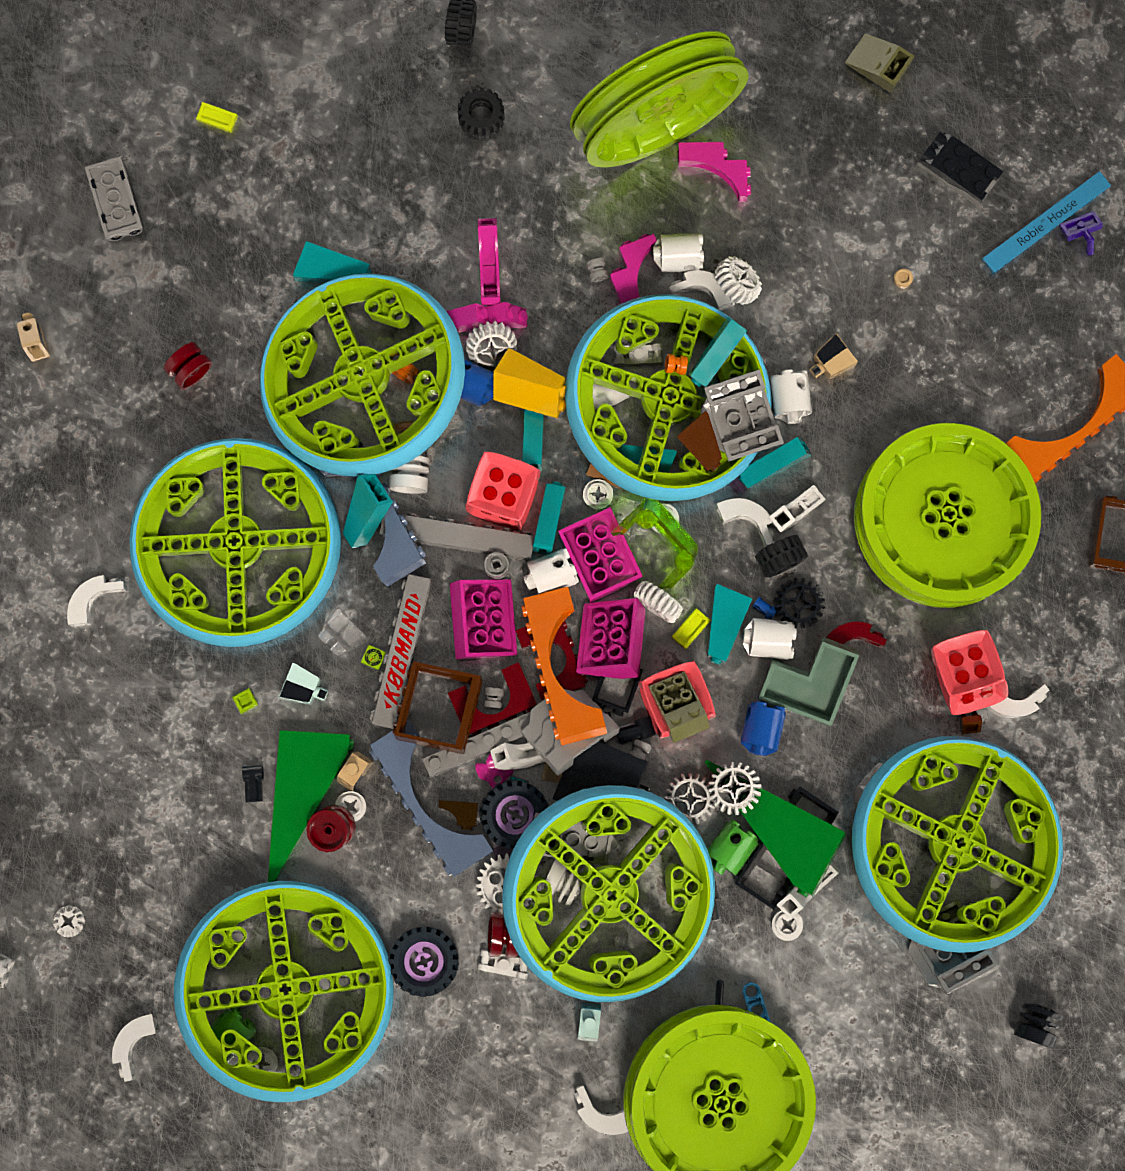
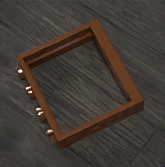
[1089,496,1125,573]
[392,661,483,754]

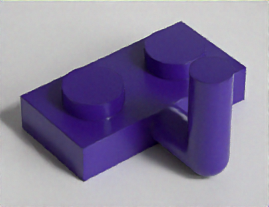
[1060,211,1103,255]

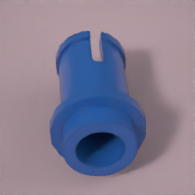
[752,597,777,620]

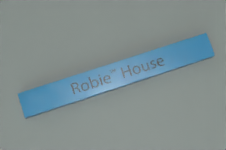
[982,171,1111,274]

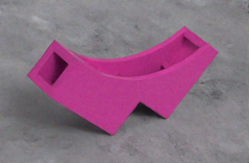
[678,142,751,202]
[478,218,500,306]
[609,234,657,305]
[447,302,528,333]

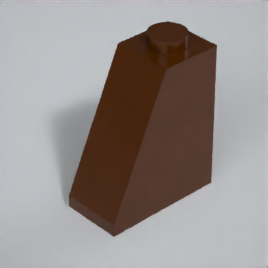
[677,411,722,471]

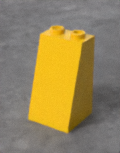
[493,348,567,418]

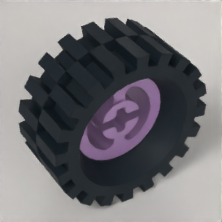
[479,780,549,850]
[389,927,459,997]

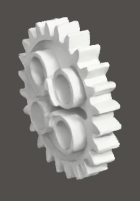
[476,853,539,914]

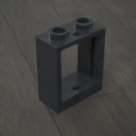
[592,668,643,716]

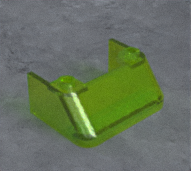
[611,498,698,589]

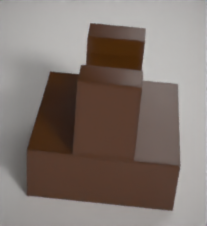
[960,711,982,735]

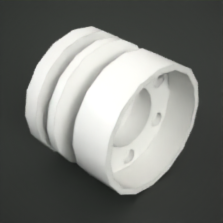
[388,456,430,494]
[540,859,584,907]

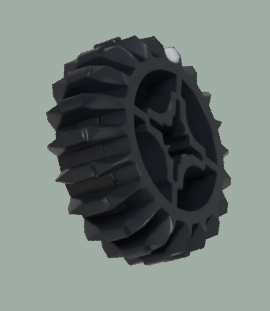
[773,578,825,629]

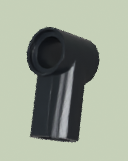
[616,716,656,744]
[242,764,264,803]

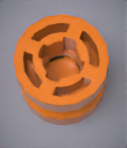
[665,354,688,375]

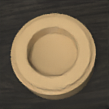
[893,269,913,289]

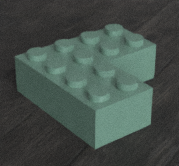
[758,637,859,726]

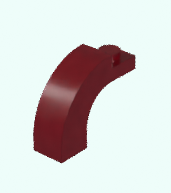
[826,622,887,648]

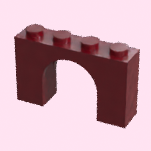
[515,621,588,702]
[448,662,537,737]

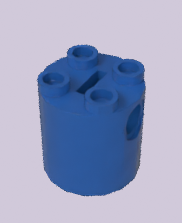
[460,359,494,407]
[740,701,786,756]

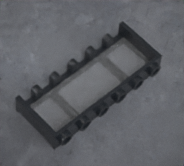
[734,786,839,911]

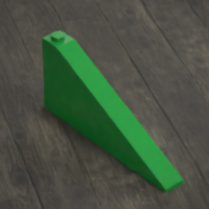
[268,730,354,882]
[705,759,846,898]

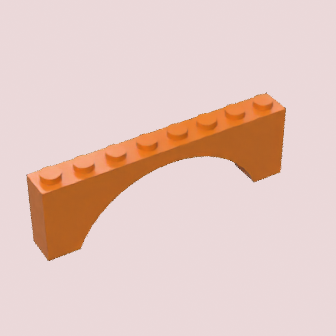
[1005,354,1125,483]
[521,587,607,746]

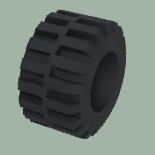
[445,0,477,48]
[457,87,505,140]
[755,535,808,577]

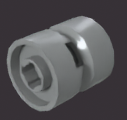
[484,552,509,580]

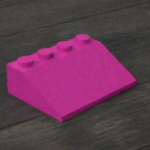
[558,507,643,603]
[450,579,517,660]
[576,598,645,679]

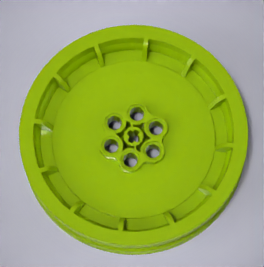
[569,31,748,168]
[854,423,1041,608]
[623,1005,816,1171]

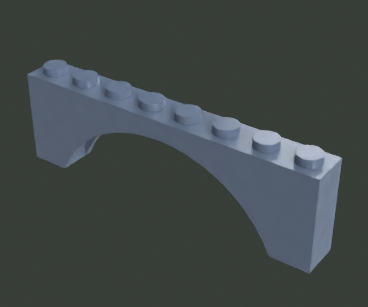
[320,436,427,587]
[369,720,494,877]

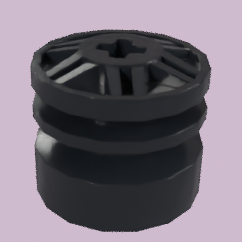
[1013,1003,1064,1049]

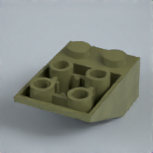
[845,33,914,93]
[648,671,710,743]

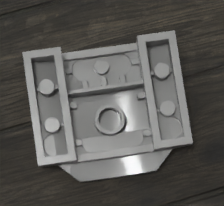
[701,370,784,462]
[521,689,619,776]
[908,899,999,994]

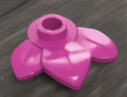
[476,753,514,788]

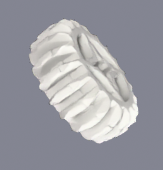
[715,256,762,305]
[466,321,517,369]
[633,581,683,623]
[708,762,762,815]
[664,772,716,824]

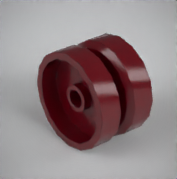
[163,342,213,390]
[306,805,356,853]
[488,913,518,958]

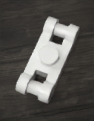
[614,344,663,366]
[477,950,528,980]

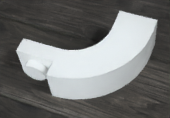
[668,270,735,311]
[769,485,826,533]
[716,498,775,547]
[67,575,127,627]
[986,684,1050,718]
[490,742,545,770]
[777,862,840,919]
[112,1013,159,1082]
[574,1084,628,1135]

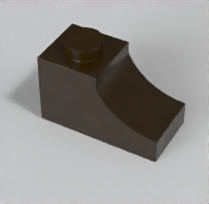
[438,800,478,830]

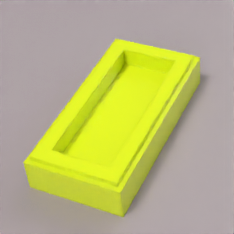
[196,102,238,133]
[671,608,711,650]

